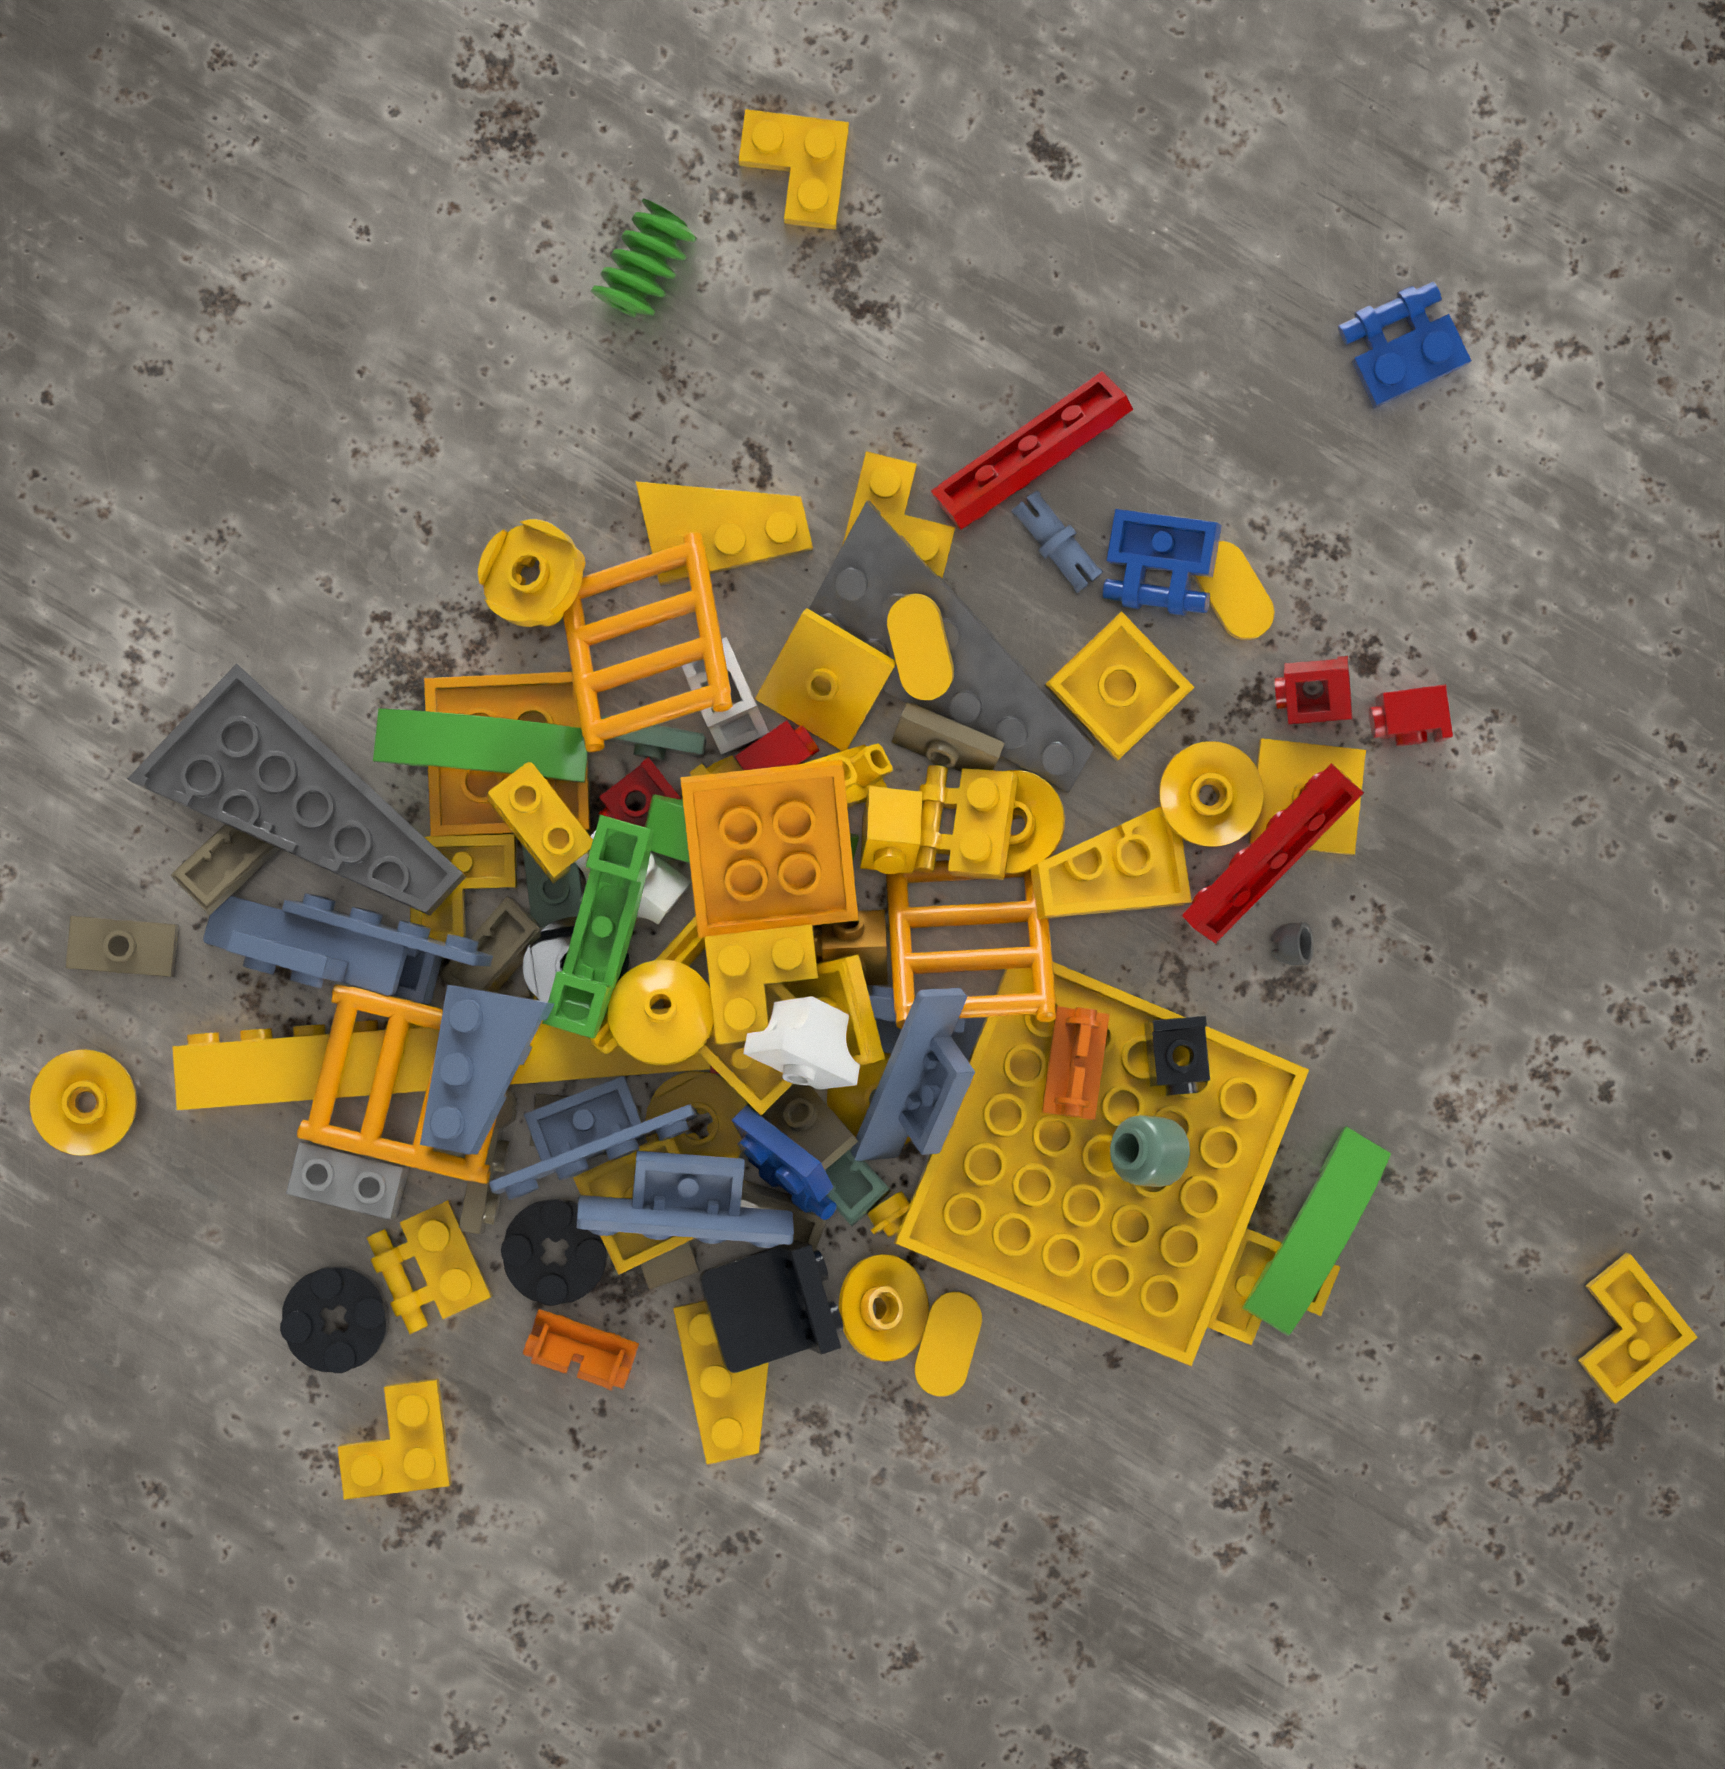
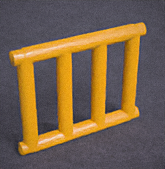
[563,532,733,753]
[886,860,1056,1029]
[297,984,497,1184]

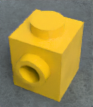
[860,786,922,874]

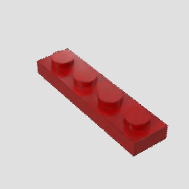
[931,371,1134,530]
[1181,763,1364,944]

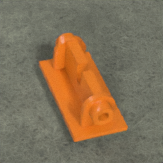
[1042,1006,1110,1120]
[522,1309,639,1391]

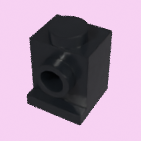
[1144,1016,1210,1096]

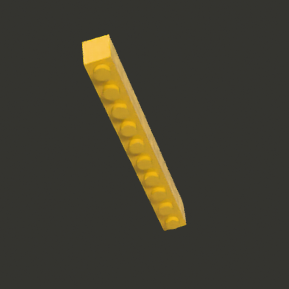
[172,999,711,1110]

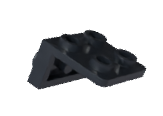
[699,1240,843,1373]

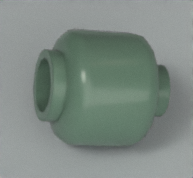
[1110,1115,1190,1187]

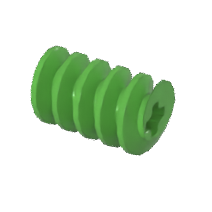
[591,198,697,318]

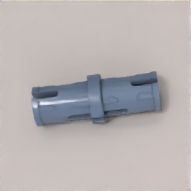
[1011,490,1103,593]

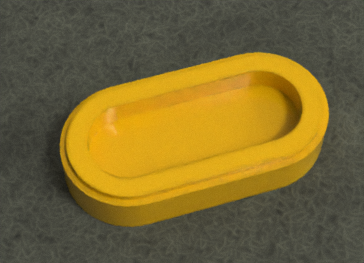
[1194,541,1274,640]
[887,594,954,700]
[914,1291,982,1397]

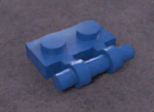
[1338,282,1472,408]
[1103,509,1222,616]
[732,1105,837,1220]

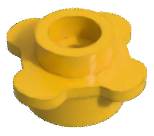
[867,1191,910,1238]

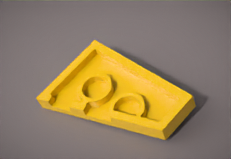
[635,481,813,586]
[1030,806,1192,919]
[673,1300,769,1465]

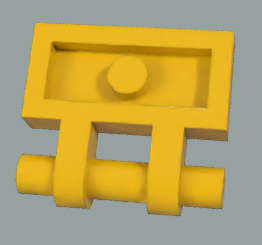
[914,765,1018,880]
[366,1200,493,1334]

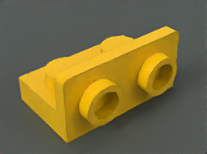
[487,762,593,884]

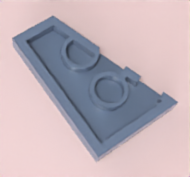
[420,985,555,1154]

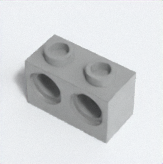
[286,1140,410,1220]

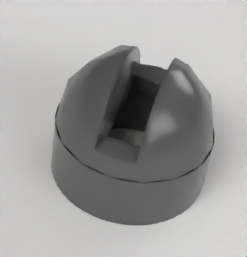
[1271,923,1314,965]

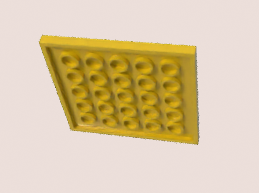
[894,961,1309,1367]

